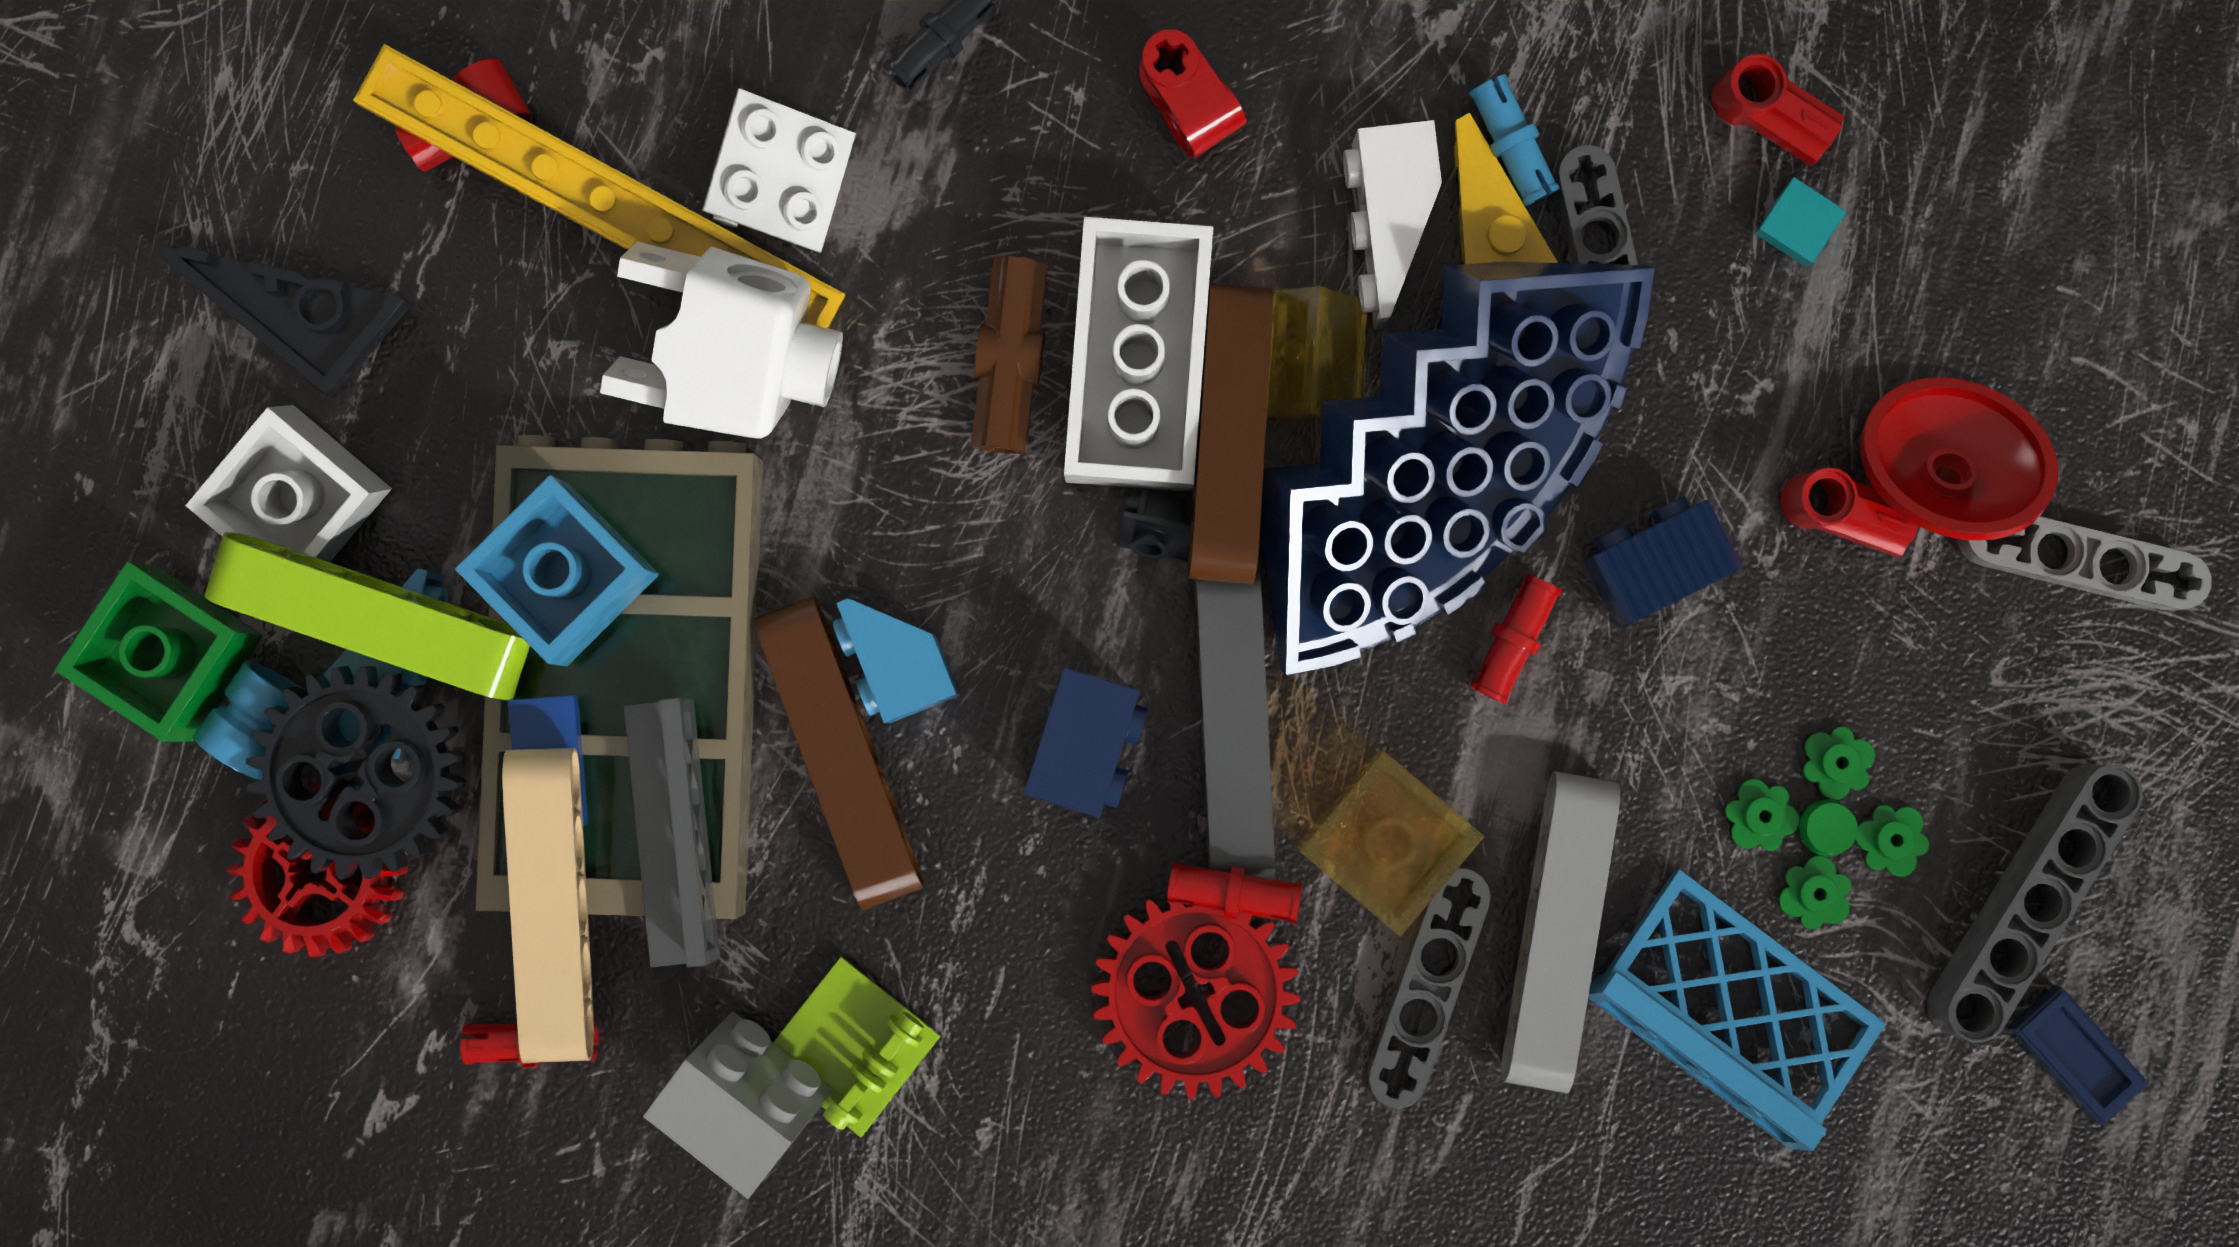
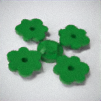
[1725,727,1929,930]

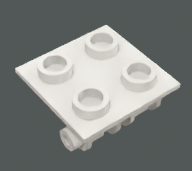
[702,88,856,253]

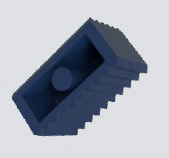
[1584,496,1743,627]

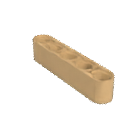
[502,748,594,1063]

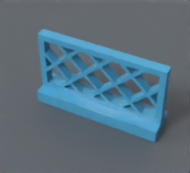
[1588,869,1886,1151]

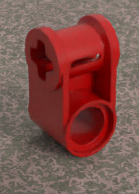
[1139,30,1246,159]

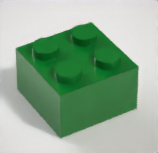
[54,561,264,742]

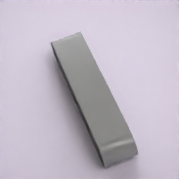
[1501,771,1620,1093]

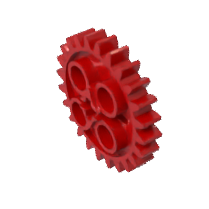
[1091,898,1300,1100]

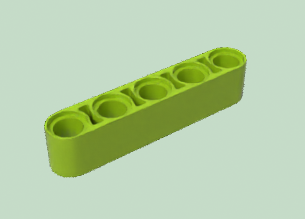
[204,532,530,700]

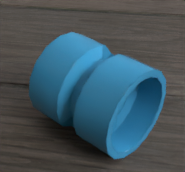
[193,660,308,780]

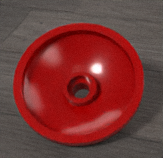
[1860,377,2058,541]

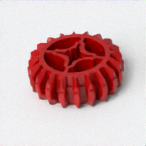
[226,783,409,957]

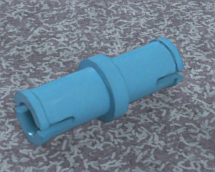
[1469,74,1560,207]

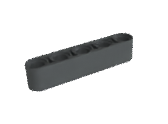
[1195,570,1275,879]
[1927,764,2143,1043]

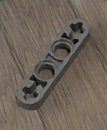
[1366,866,1491,1109]

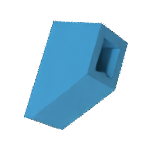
[832,598,960,723]

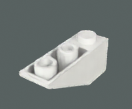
[1343,120,1442,329]

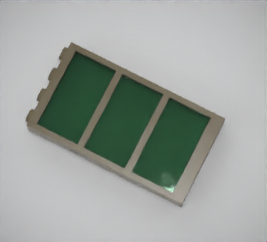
[476,435,763,919]

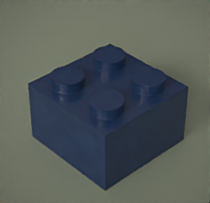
[1024,667,1148,818]

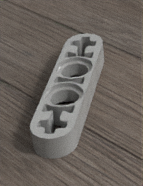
[1957,517,2212,611]

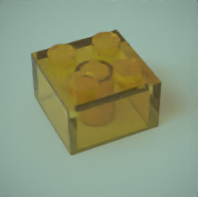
[1295,751,1485,937]

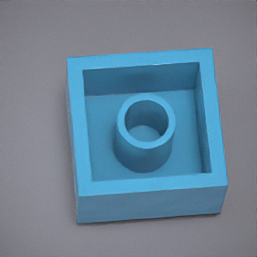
[455,475,660,666]

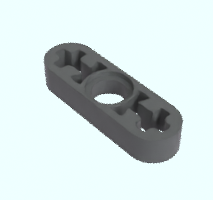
[1554,145,1638,265]

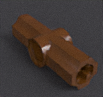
[971,256,1048,454]

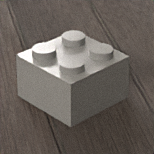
[643,1011,833,1199]

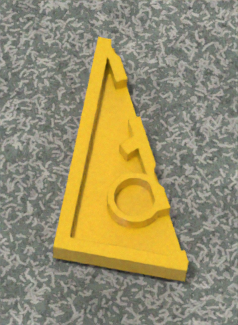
[1454,113,1558,264]

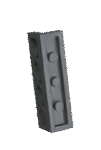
[624,698,720,968]

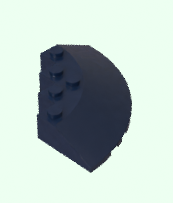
[1260,262,1655,675]

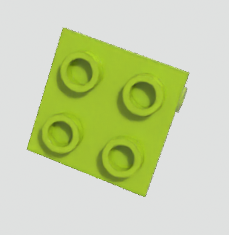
[773,956,941,1137]

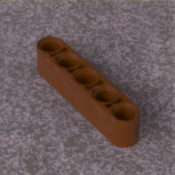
[1188,283,1274,585]
[754,595,924,910]

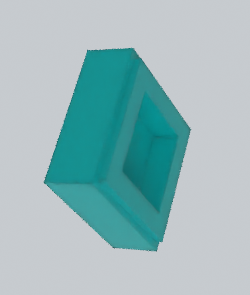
[1754,177,1847,268]

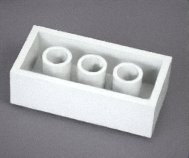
[1064,217,1213,492]

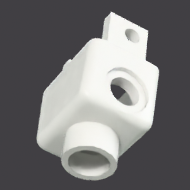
[600,241,843,438]

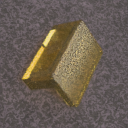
[1267,286,1367,420]

